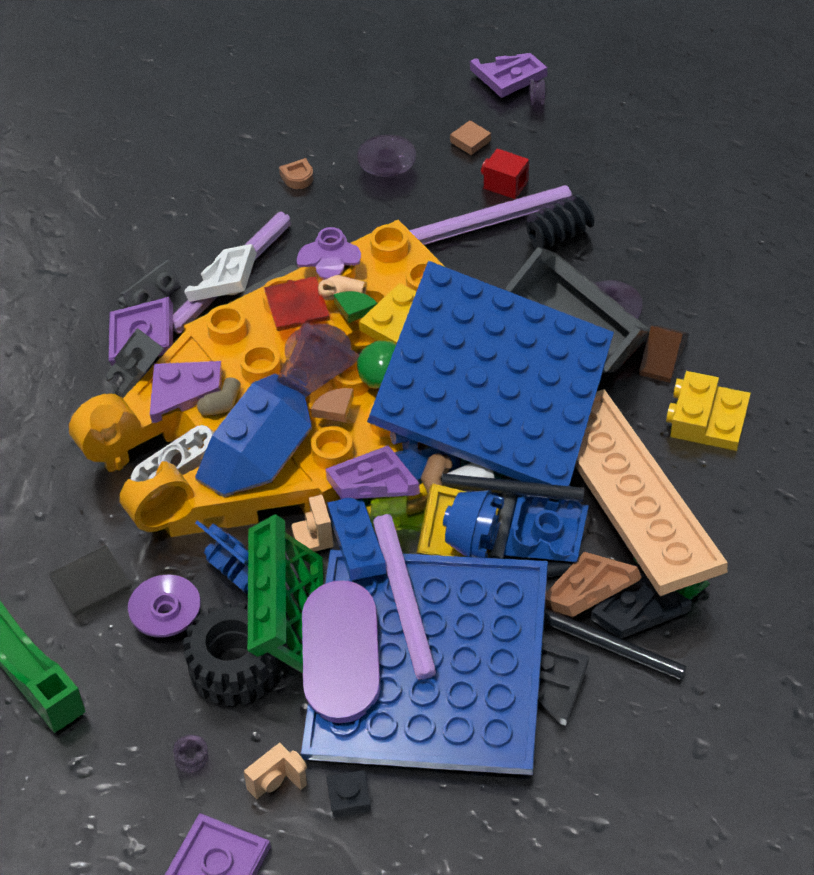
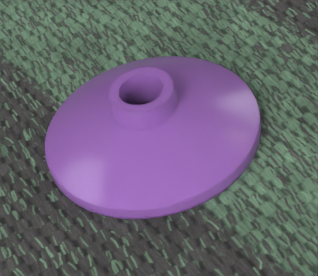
[128,575,201,637]

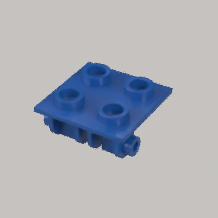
[196,520,248,594]

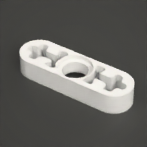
[131,425,214,482]

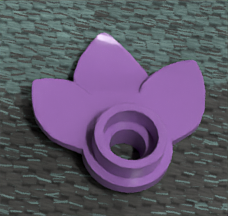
[297,227,361,280]

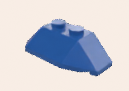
[195,373,312,497]

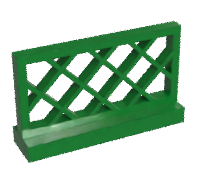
[247,514,323,673]

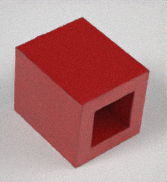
[481,149,529,199]

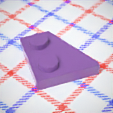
[470,53,547,98]
[150,361,222,423]
[326,446,420,499]

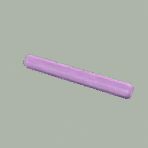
[373,514,436,680]

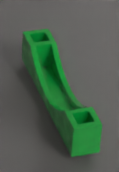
[0,601,86,733]

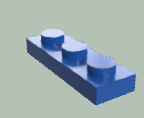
[327,498,386,581]

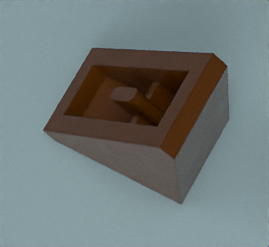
[639,325,689,383]

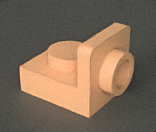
[292,495,333,551]
[244,743,307,799]

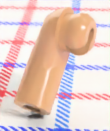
[318,275,367,300]

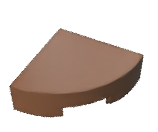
[311,388,354,422]

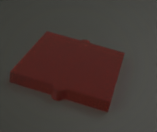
[264,276,330,332]

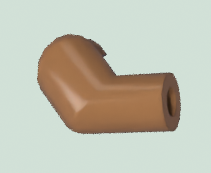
[421,453,452,494]

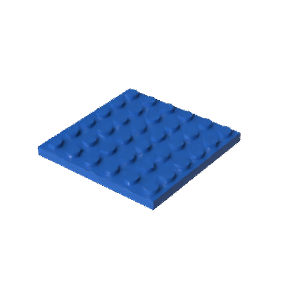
[367,261,614,486]
[301,550,548,775]

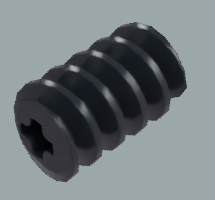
[526,194,595,250]

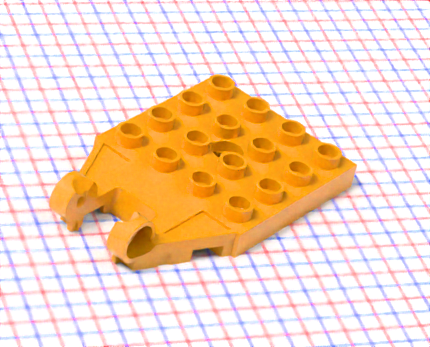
[69,220,445,537]

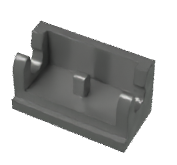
[105,328,164,398]

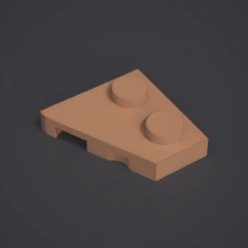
[545,552,642,617]

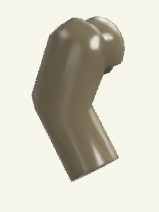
[197,377,241,416]

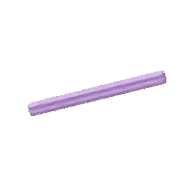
[409,185,572,245]
[173,212,291,334]

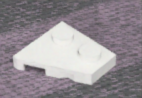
[185,244,257,302]

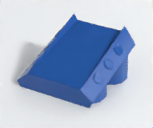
[504,496,589,562]

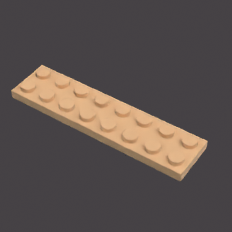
[575,389,728,596]

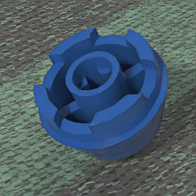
[443,490,504,558]

